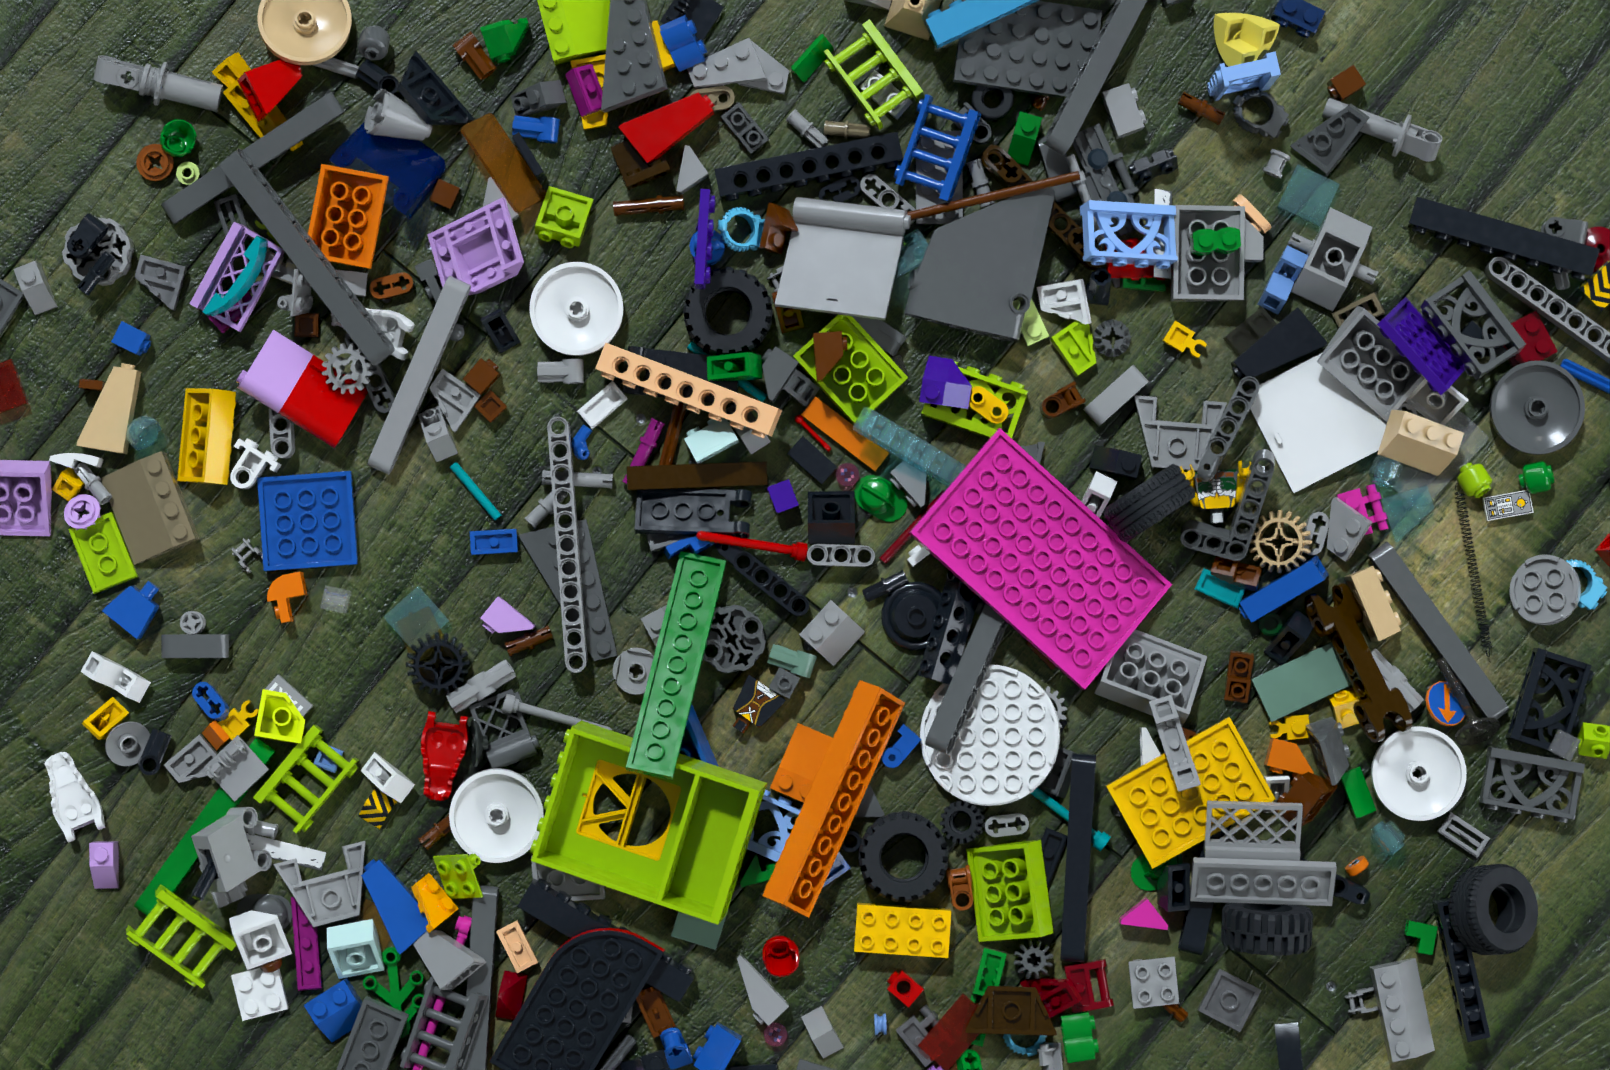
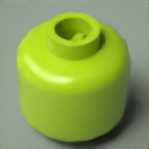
[1457,462,1492,498]

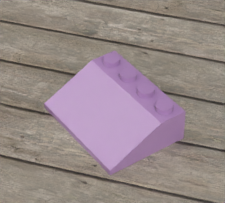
[0,460,52,536]

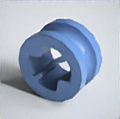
[874,1013,887,1035]

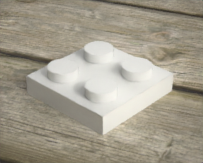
[231,968,289,1021]

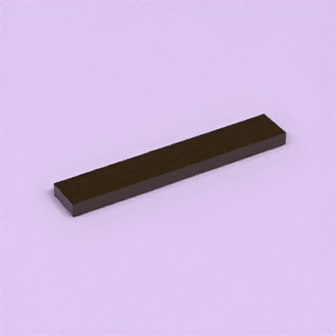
[626,461,768,490]

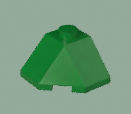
[480,18,530,63]

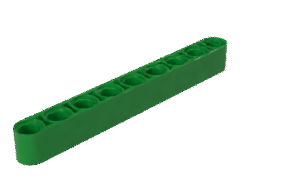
[134,738,276,916]

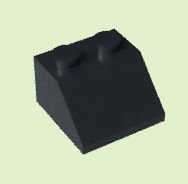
[808,491,855,544]

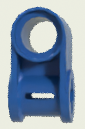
[660,1028,693,1070]

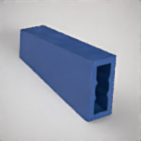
[1239,555,1329,623]
[361,859,429,954]

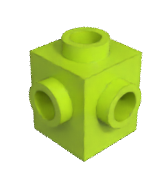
[1577,722,1610,759]

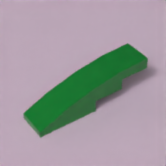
[959,948,1007,1047]

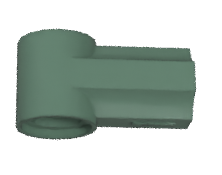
[767,644,817,678]

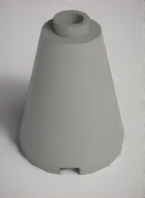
[364,89,432,141]

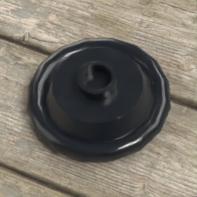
[881,582,941,651]

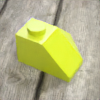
[254,689,305,744]

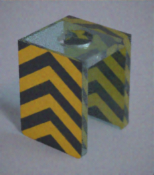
[1579,261,1610,311]

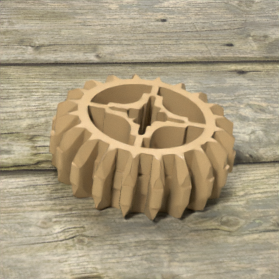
[1249,510,1312,573]

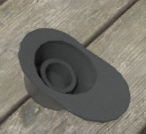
[236,894,292,929]

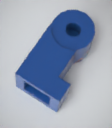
[882,723,921,768]

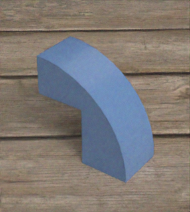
[1257,245,1308,314]

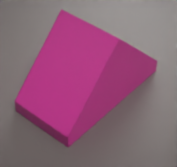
[1119,897,1168,930]

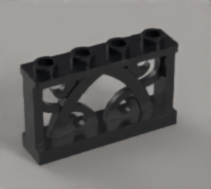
[1506,648,1593,755]

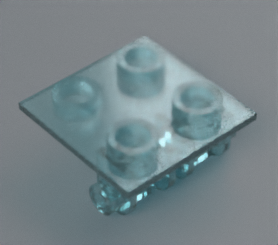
[895,229,928,279]

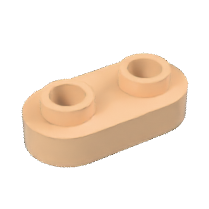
[1232,194,1272,234]

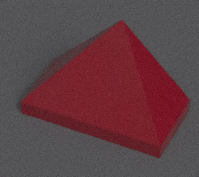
[495,970,528,1020]

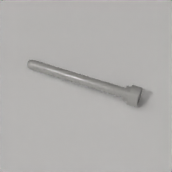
[501,694,612,731]

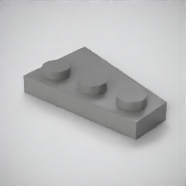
[687,38,768,89]

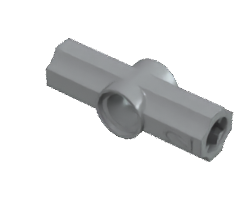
[1371,648,1424,713]
[446,659,517,713]

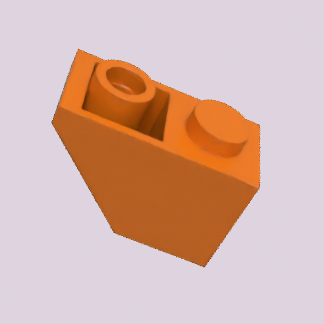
[1264,738,1314,777]

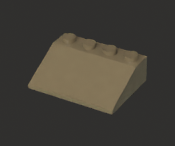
[101,451,200,565]

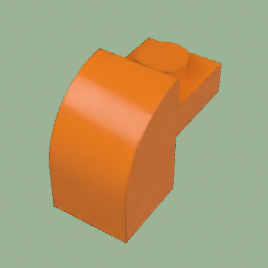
[267,572,308,623]

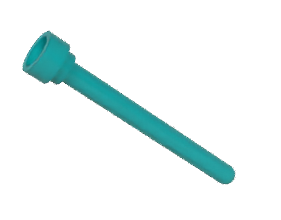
[1030,787,1111,851]

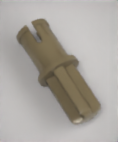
[824,120,871,139]

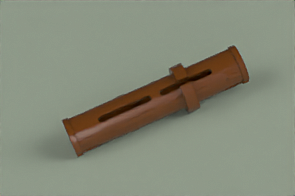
[613,195,684,216]

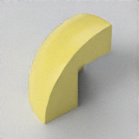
[1214,13,1280,67]

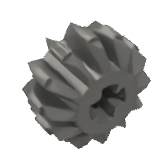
[1014,939,1053,979]

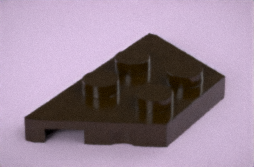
[965,986,1057,1036]

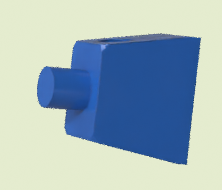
[102,581,159,639]

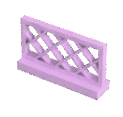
[190,222,285,332]

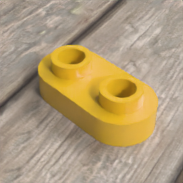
[969,386,1008,424]

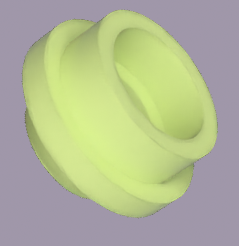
[176,162,200,185]

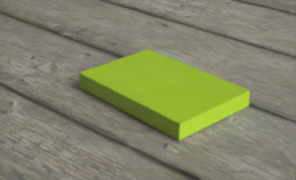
[68,512,139,594]

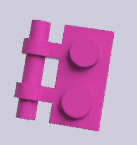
[1336,484,1388,535]

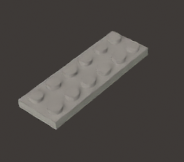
[1190,857,1337,906]

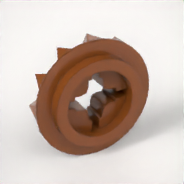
[136,144,174,181]

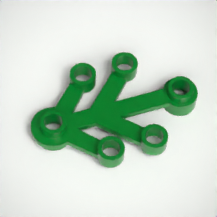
[363,946,424,1038]

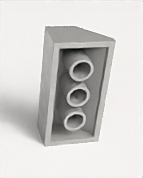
[1369,958,1435,1062]

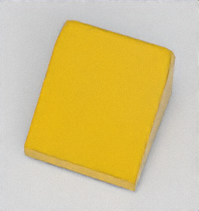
[52,467,85,502]

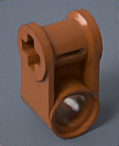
[946,865,973,911]

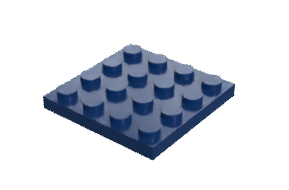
[257,471,358,571]

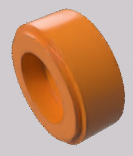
[1345,856,1369,877]

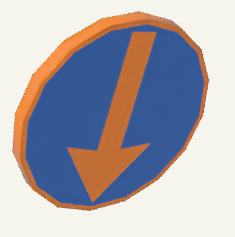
[1425,681,1467,726]

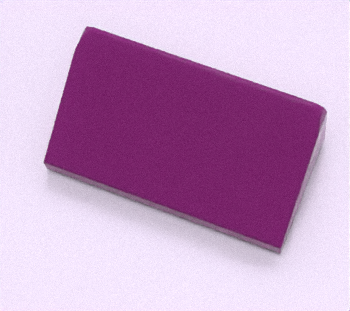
[566,64,603,117]

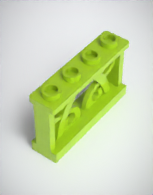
[921,361,1028,438]

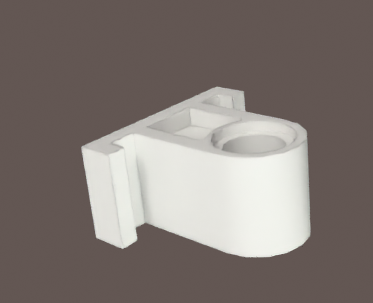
[231,438,281,489]

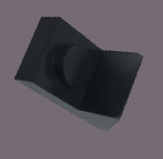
[620,1048,670,1070]

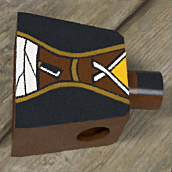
[732,675,786,734]

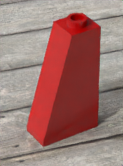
[619,92,715,164]

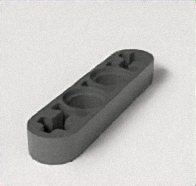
[345,333,395,413]

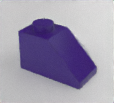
[919,356,972,409]

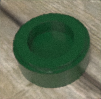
[1258,612,1282,636]

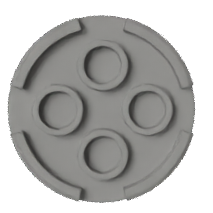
[1510,555,1581,625]

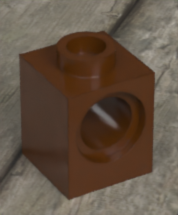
[1327,65,1366,102]
[463,358,500,396]

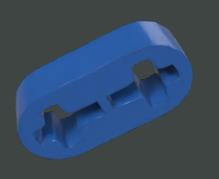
[192,682,230,721]

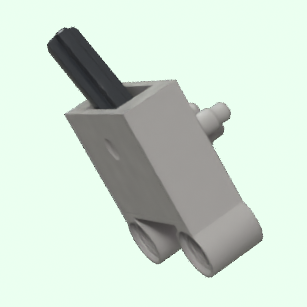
[191,807,272,901]

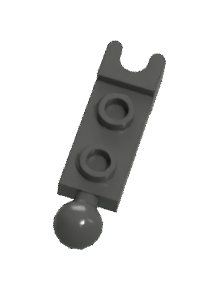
[415,259,465,341]

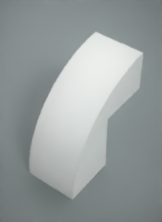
[81,651,151,703]

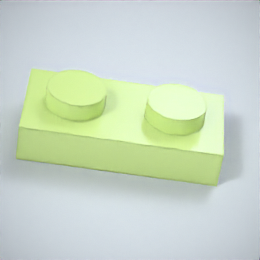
[1013,298,1049,347]

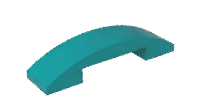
[202,236,268,316]

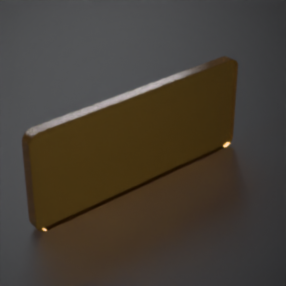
[461,113,546,213]

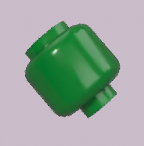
[1519,461,1555,494]

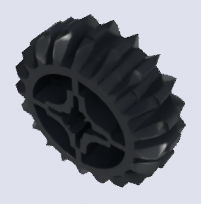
[405,631,470,695]

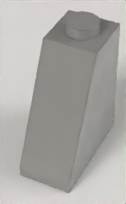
[413,930,486,990]

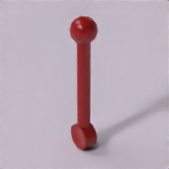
[794,415,832,452]

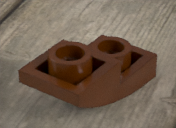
[1224,650,1254,703]

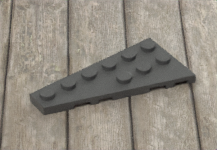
[601,0,668,113]

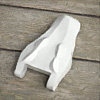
[331,308,415,360]
[44,752,105,843]

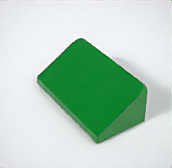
[791,34,834,82]
[1340,766,1376,819]

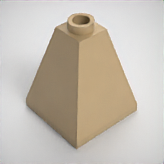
[884,0,941,40]

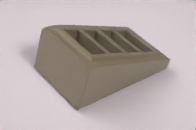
[1332,292,1385,327]

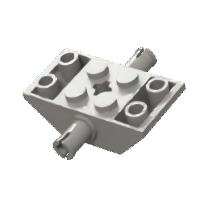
[1287,207,1378,311]

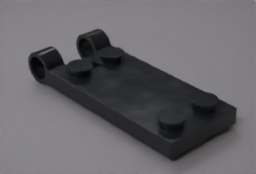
[623,346,739,406]
[634,488,752,538]

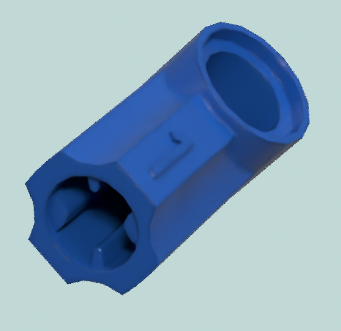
[512,116,560,144]

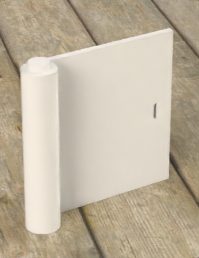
[1245,353,1388,493]

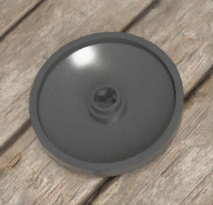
[1489,361,1585,455]

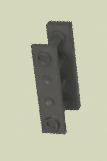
[400,977,488,1070]

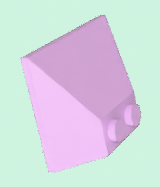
[427,197,524,295]

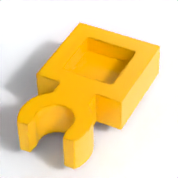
[1163,321,1207,358]
[218,700,259,740]
[1268,714,1309,740]

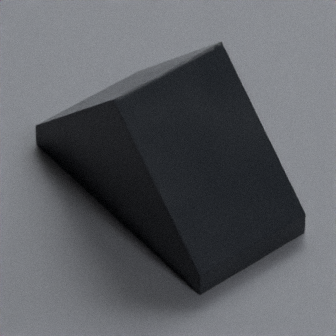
[480,308,521,354]

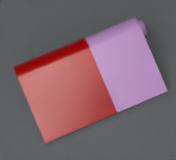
[236,330,368,448]

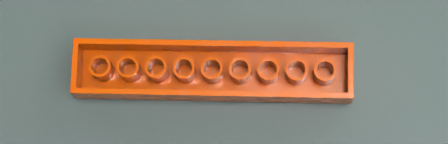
[762,680,905,918]

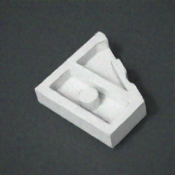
[1037,279,1092,325]

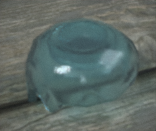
[126,416,161,451]

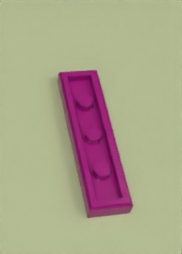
[291,896,322,991]

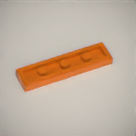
[801,396,889,472]

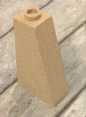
[77,363,141,454]

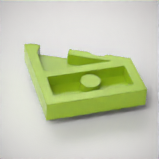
[1050,320,1096,377]

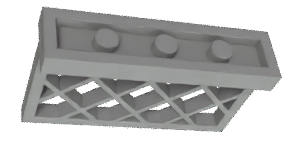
[1203,801,1303,861]

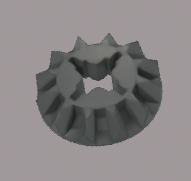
[1093,319,1131,357]

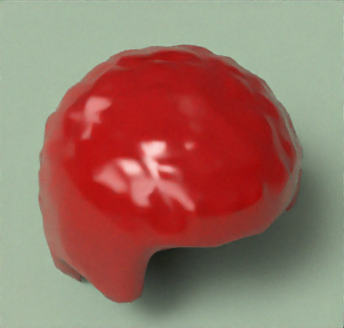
[762,935,800,977]

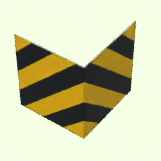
[358,788,397,829]

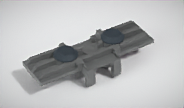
[1072,123,1144,237]

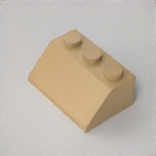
[1378,410,1464,476]
[1344,566,1402,642]

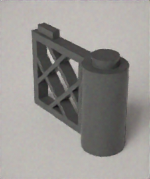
[469,689,541,769]

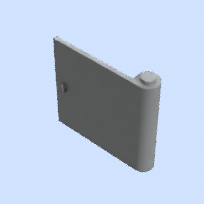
[775,197,911,320]

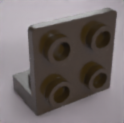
[611,140,671,191]

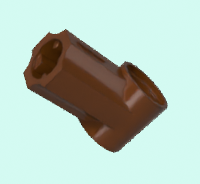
[452,31,496,80]

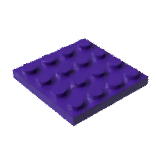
[1377,297,1465,395]

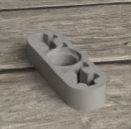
[860,174,915,225]

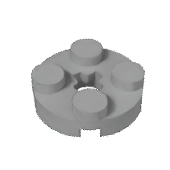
[613,648,654,694]

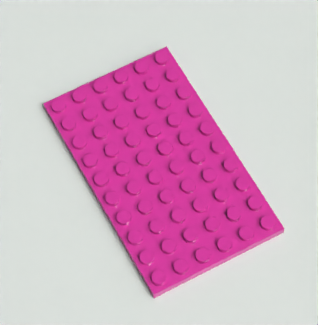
[909,428,1172,690]

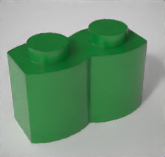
[1190,227,1241,255]
[1059,1011,1099,1063]

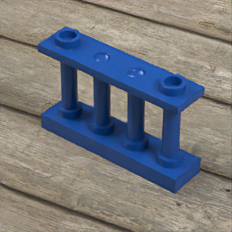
[894,94,982,202]

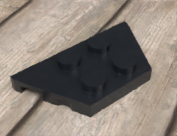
[397,51,474,125]

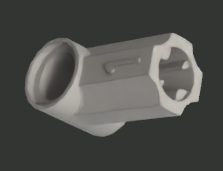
[537,359,584,384]

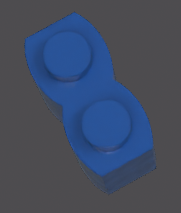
[660,15,707,72]

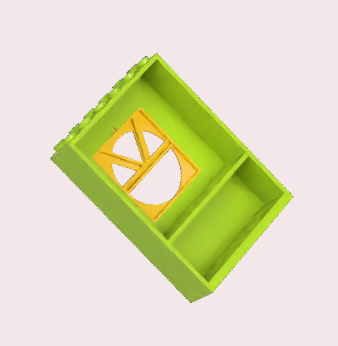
[530,720,767,925]

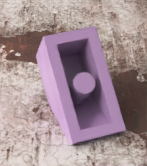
[481,596,536,634]
[89,841,119,889]

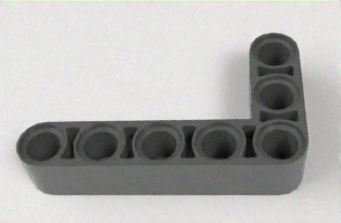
[1180,449,1275,561]

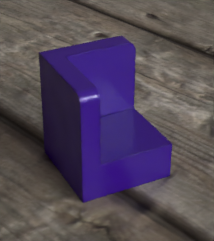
[767,479,799,513]

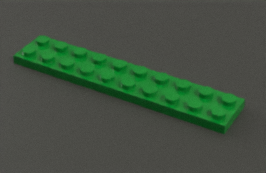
[626,551,726,780]

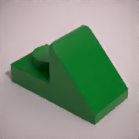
[740,853,776,887]

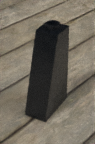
[1231,307,1328,380]

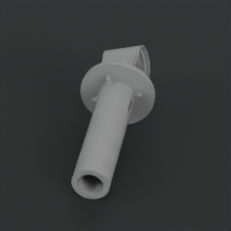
[1322,98,1443,162]

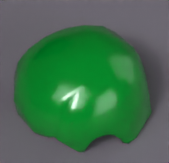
[160,119,197,157]

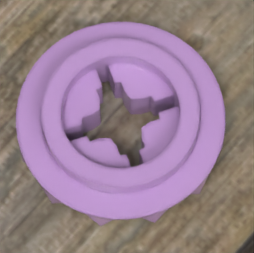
[64,494,102,530]

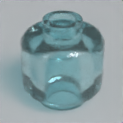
[1369,455,1403,488]
[1370,820,1405,856]

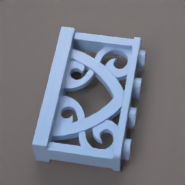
[1207,51,1281,101]
[1080,200,1178,269]
[747,789,802,862]

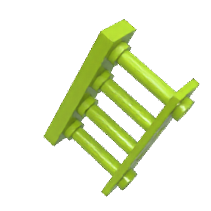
[824,19,925,130]
[253,725,359,834]
[126,885,237,988]

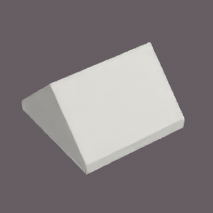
[1405,378,1468,425]

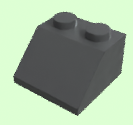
[761,346,799,404]

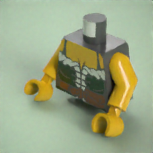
[1180,461,1251,523]

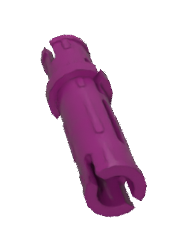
[622,418,665,484]

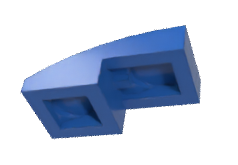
[664,537,714,560]

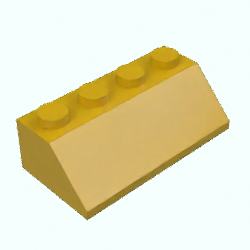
[177,388,236,485]

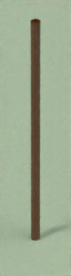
[907,171,1081,221]

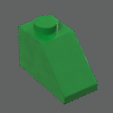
[1008,111,1042,166]
[707,352,762,381]

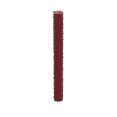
[880,490,944,564]

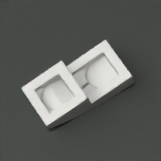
[49,453,104,469]

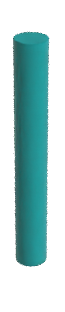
[450,462,502,521]

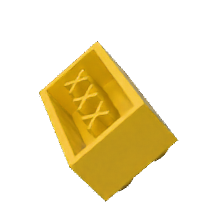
[854,903,951,958]

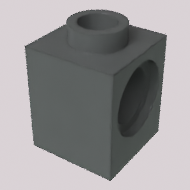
[769,667,800,699]

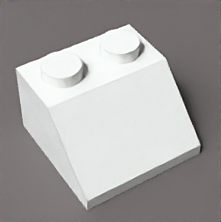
[229,910,292,970]

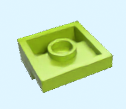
[535,186,593,248]

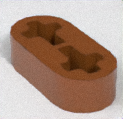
[370,272,414,300]

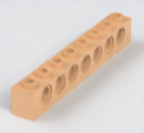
[595,342,782,439]

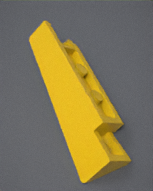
[212,52,303,151]

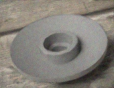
[105,722,150,766]

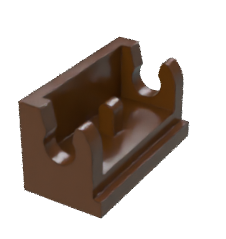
[636,986,676,1038]

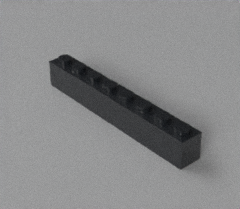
[1408,196,1600,281]
[517,878,695,1002]

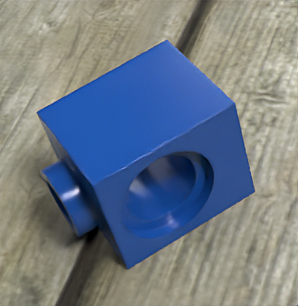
[111,321,151,356]

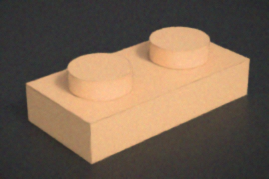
[496,920,539,973]

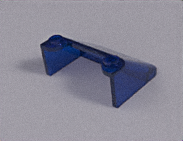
[329,121,446,219]

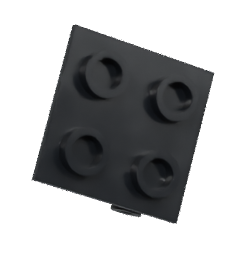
[660,0,724,41]

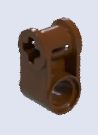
[1040,381,1086,419]

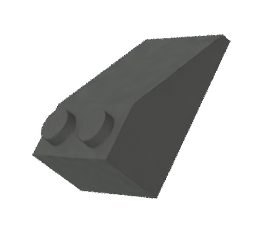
[1306,717,1351,786]

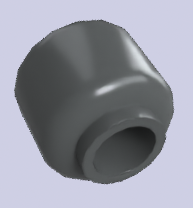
[358,25,390,61]

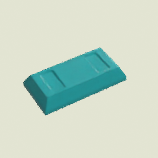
[1194,568,1246,608]

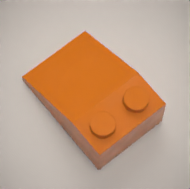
[770,723,833,803]

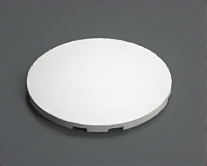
[920,665,1060,806]

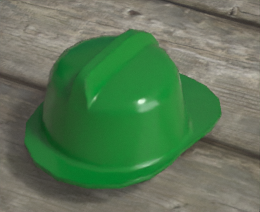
[854,475,907,522]
[1131,853,1183,891]

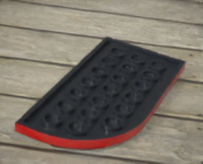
[489,928,665,1070]

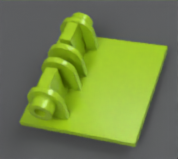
[433,854,483,899]

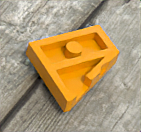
[411,873,459,933]

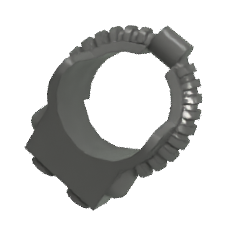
[1232,90,1289,140]

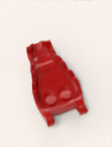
[421,711,468,801]

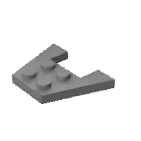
[1133,395,1227,471]
[273,841,365,927]

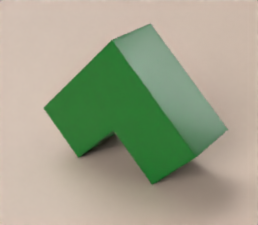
[1404,920,1438,955]

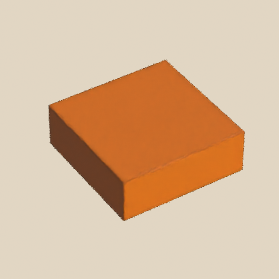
[202,720,229,751]

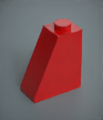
[237,59,303,122]

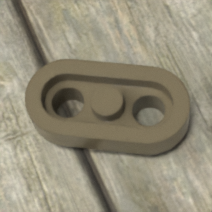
[690,86,735,112]

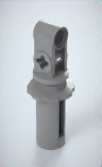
[93,55,223,112]

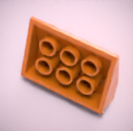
[308,164,389,269]

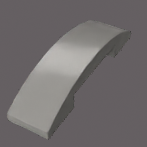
[1149,695,1201,792]

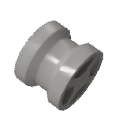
[180,611,206,634]

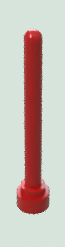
[696,531,808,562]

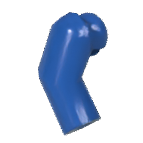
[571,424,592,460]

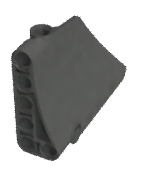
[904,187,1055,342]

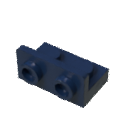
[1271,0,1326,38]

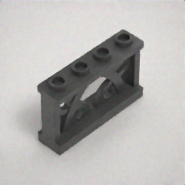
[1421,270,1526,381]
[1479,747,1585,823]

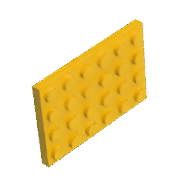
[1106,717,1276,869]

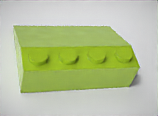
[537,0,610,65]
[793,314,908,427]
[966,840,1053,942]

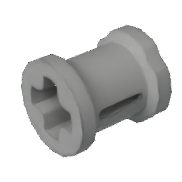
[1263,149,1291,179]

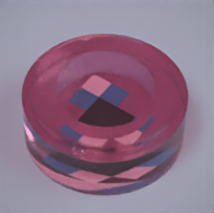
[836,463,859,487]
[764,1022,787,1046]

